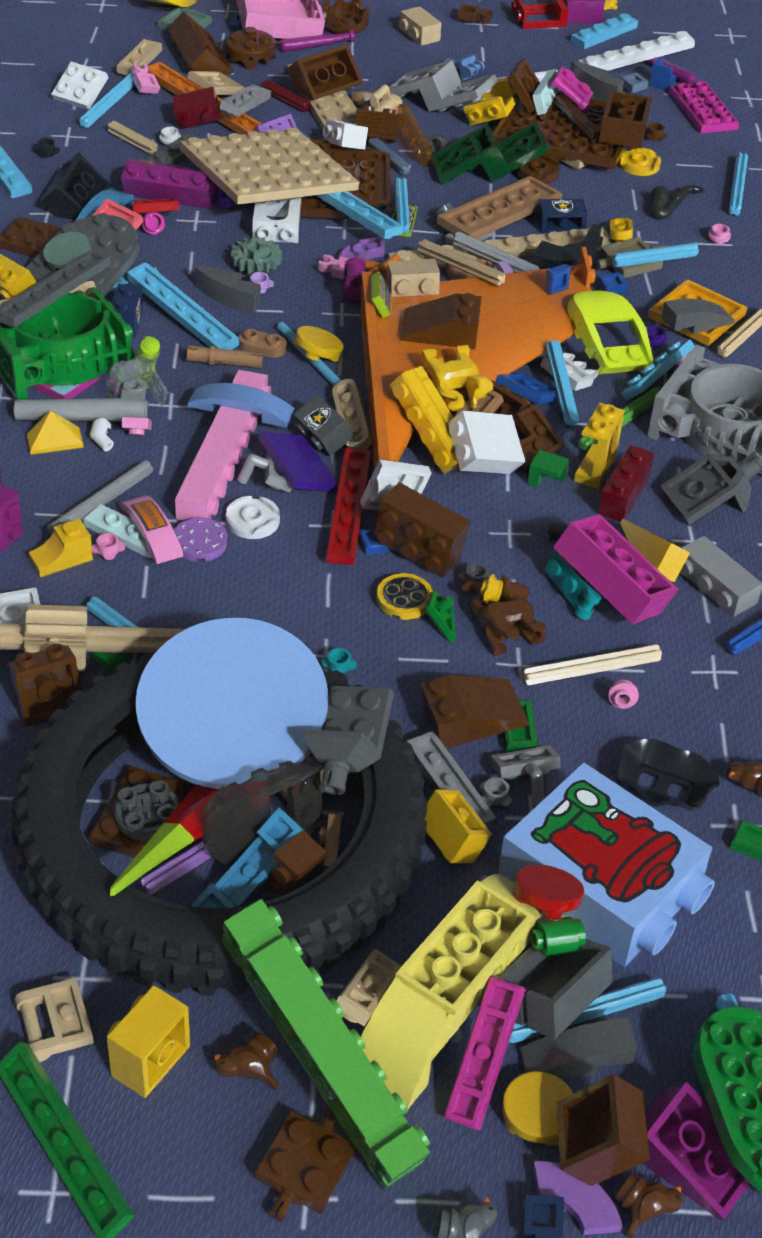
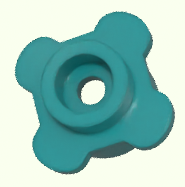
[321,648,357,674]

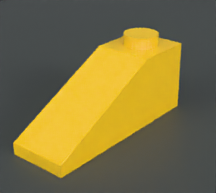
[620,519,690,582]

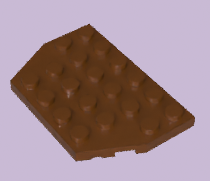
[301,139,391,220]

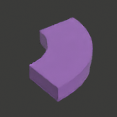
[337,237,385,260]
[532,1161,622,1235]

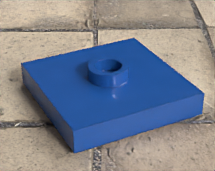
[496,372,559,404]

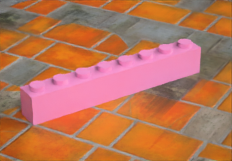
[175,370,271,521]

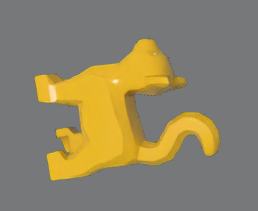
[421,345,493,411]

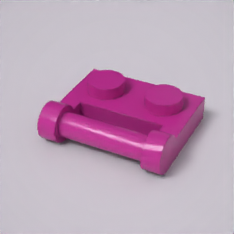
[550,66,593,112]

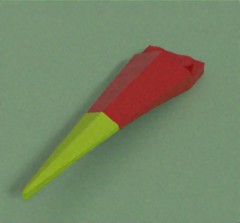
[110,780,278,896]

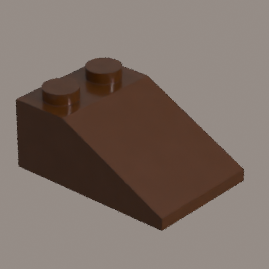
[400,293,482,349]
[421,675,529,749]

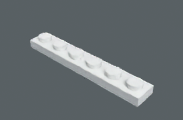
[578,31,695,71]

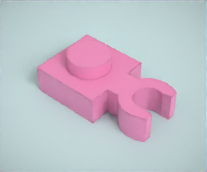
[131,63,160,94]
[318,254,348,280]

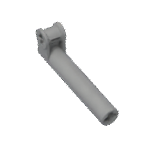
[14,379,149,421]

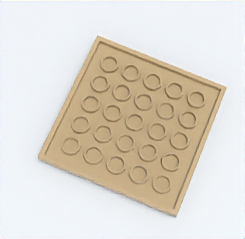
[179,127,359,204]

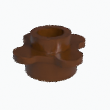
[645,122,667,141]

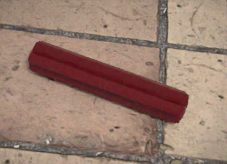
[262,80,310,112]

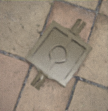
[595,237,666,278]

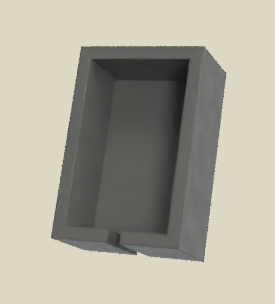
[497,939,613,1039]

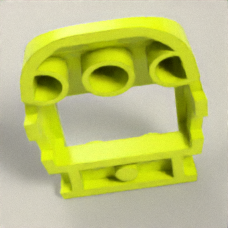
[567,291,654,375]

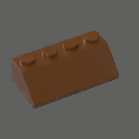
[168,11,234,75]

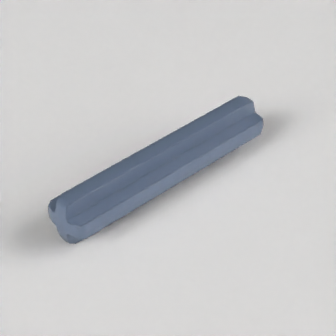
[368,138,411,175]

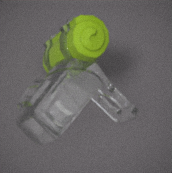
[106,336,168,405]

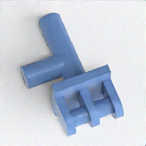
[444,54,485,81]

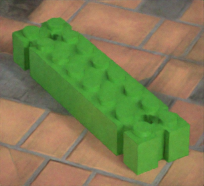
[222,899,430,1191]

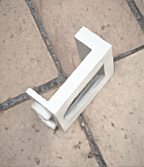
[253,197,301,243]

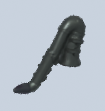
[650,185,704,220]

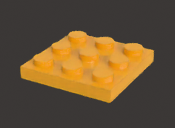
[648,279,747,346]

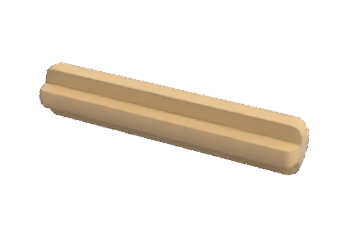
[107,121,158,155]

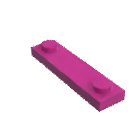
[443,976,526,1131]

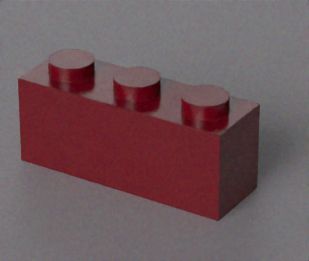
[598,445,655,522]

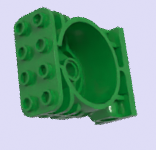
[0,287,135,400]

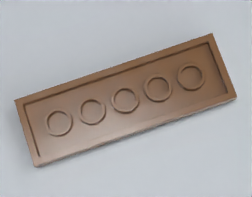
[437,176,562,239]

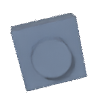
[620,72,649,93]

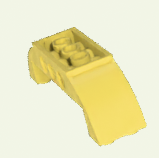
[361,874,563,1109]

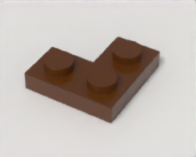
[513,404,565,471]

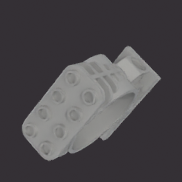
[647,345,762,475]

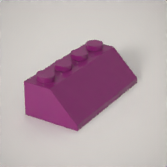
[121,159,218,209]

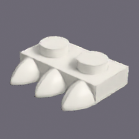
[541,353,598,391]

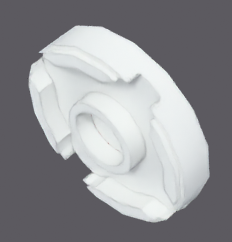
[225,496,280,539]

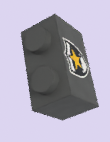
[293,395,354,456]

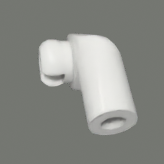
[90,418,114,451]

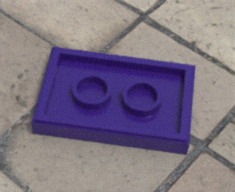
[258,431,339,492]

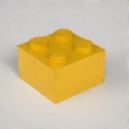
[107,985,190,1098]

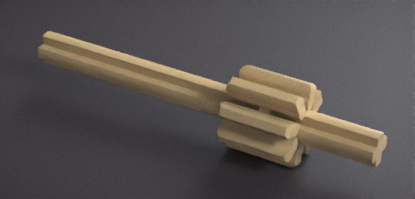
[0,605,185,671]

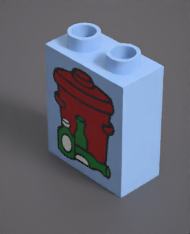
[498,763,715,968]

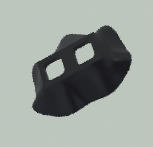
[616,739,720,811]

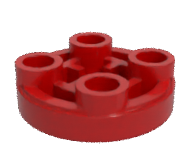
[513,865,584,919]

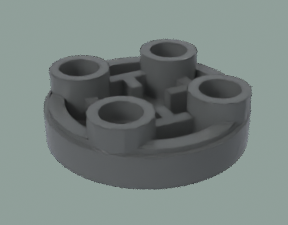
[114,780,180,841]

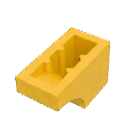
[29,518,93,577]

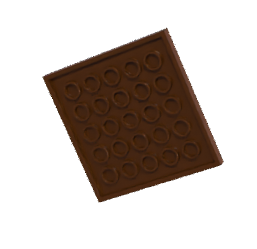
[493,91,625,169]

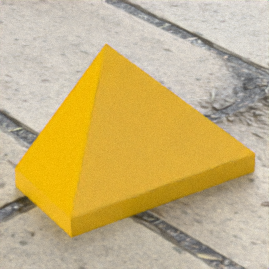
[27,410,84,455]

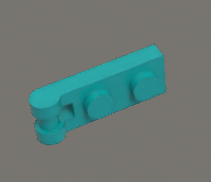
[544,550,603,620]

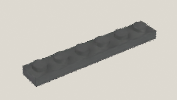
[0,250,111,327]

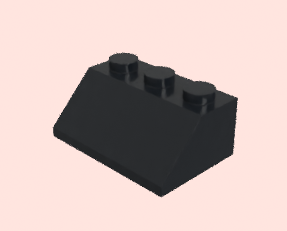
[41,152,111,220]

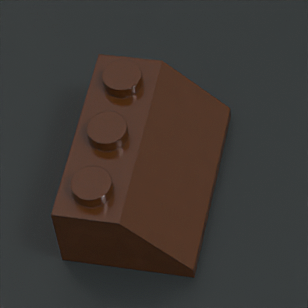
[287,44,364,101]

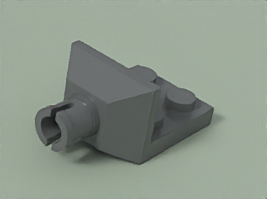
[660,452,762,525]
[301,686,394,795]

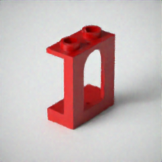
[511,0,569,29]

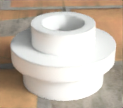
[159,127,181,145]

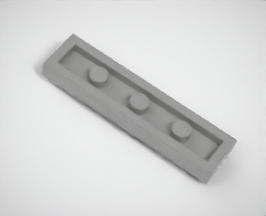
[220,84,272,117]
[407,731,496,829]

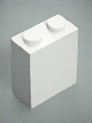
[448,411,525,474]

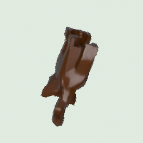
[462,575,546,656]

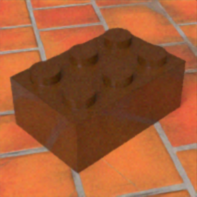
[599,90,652,149]
[373,482,470,578]

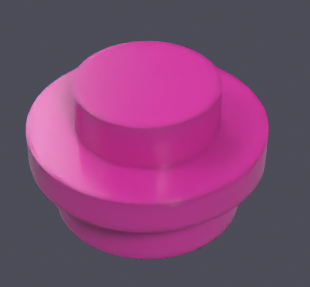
[142,212,165,235]

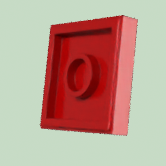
[129,198,179,213]

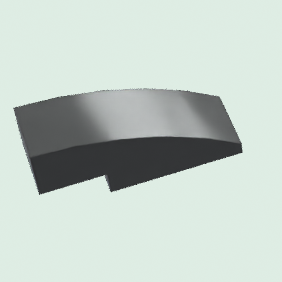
[571,60,625,101]
[195,264,261,314]
[661,299,734,334]
[520,1017,638,1079]

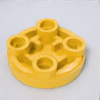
[293,326,344,362]
[502,1071,573,1146]

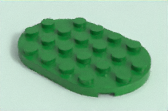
[693,1007,762,1193]

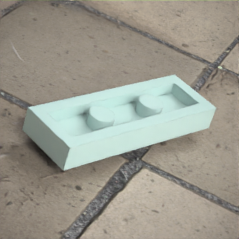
[532,69,559,115]

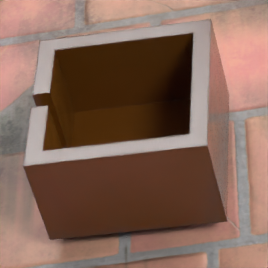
[557,1074,650,1186]

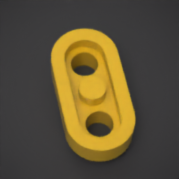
[610,218,633,242]

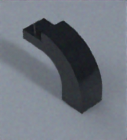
[532,224,603,270]

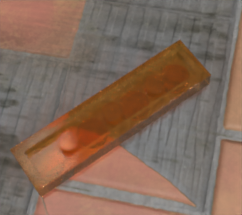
[396,104,432,166]

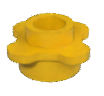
[481,574,503,605]

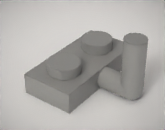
[237,452,292,492]
[491,745,561,806]

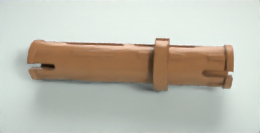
[187,345,263,369]

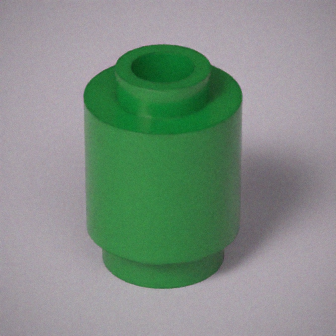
[531,916,586,956]

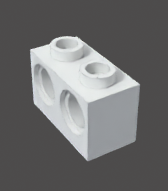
[323,119,368,149]

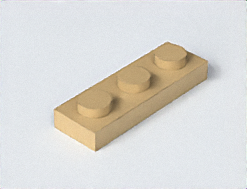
[116,39,162,76]

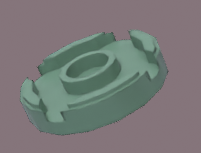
[43,232,92,270]

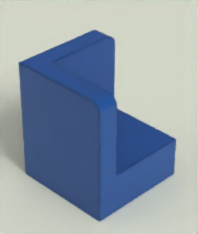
[650,56,676,91]

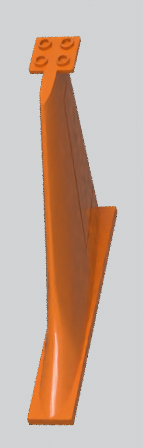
[360,247,595,470]

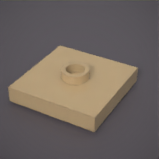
[187,71,245,95]

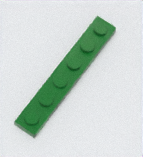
[0,1042,135,1238]

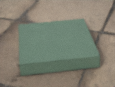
[157,6,212,31]

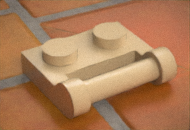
[14,977,94,1062]

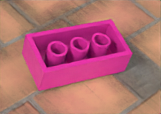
[553,514,679,625]

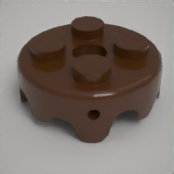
[322,0,370,34]
[226,27,276,70]

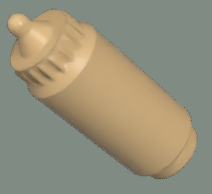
[370,84,403,114]

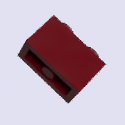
[173,86,221,129]

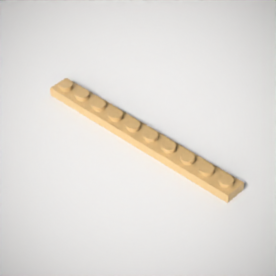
[388,227,611,268]

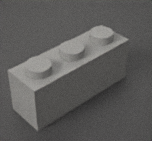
[680,536,762,617]

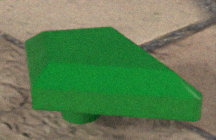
[425,589,456,642]

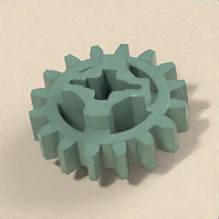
[231,237,282,274]

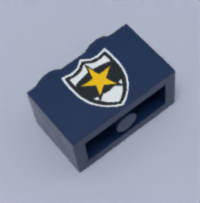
[537,199,588,233]
[112,283,143,338]

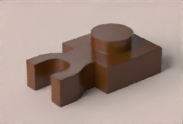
[457,4,493,24]

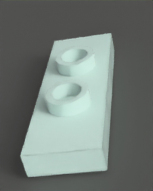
[84,504,152,559]

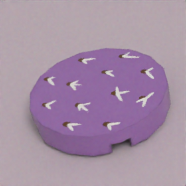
[174,517,228,562]

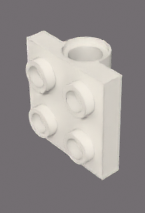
[51,62,108,110]
[360,460,432,510]

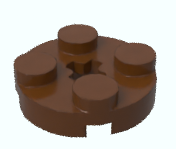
[516,154,560,184]

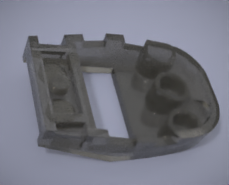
[202,755,326,866]

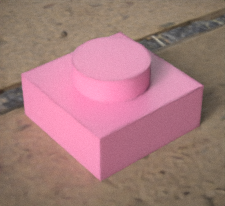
[122,417,152,436]

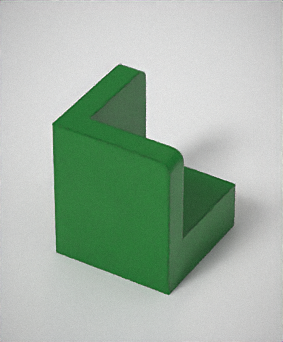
[527,450,569,488]

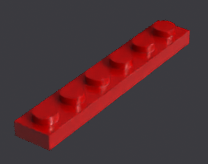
[326,447,371,565]

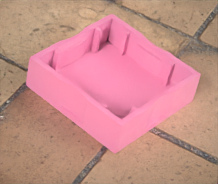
[236,0,325,39]

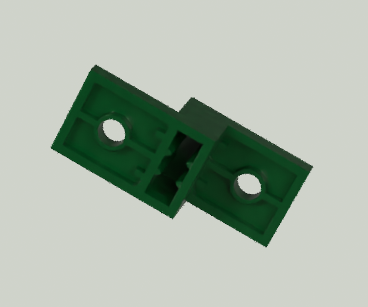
[431,121,550,184]

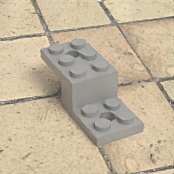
[389,60,498,112]

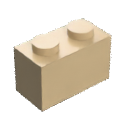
[399,6,442,46]
[387,259,440,297]

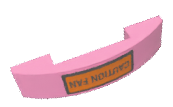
[118,495,183,564]

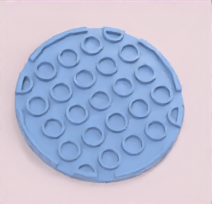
[136,618,328,789]

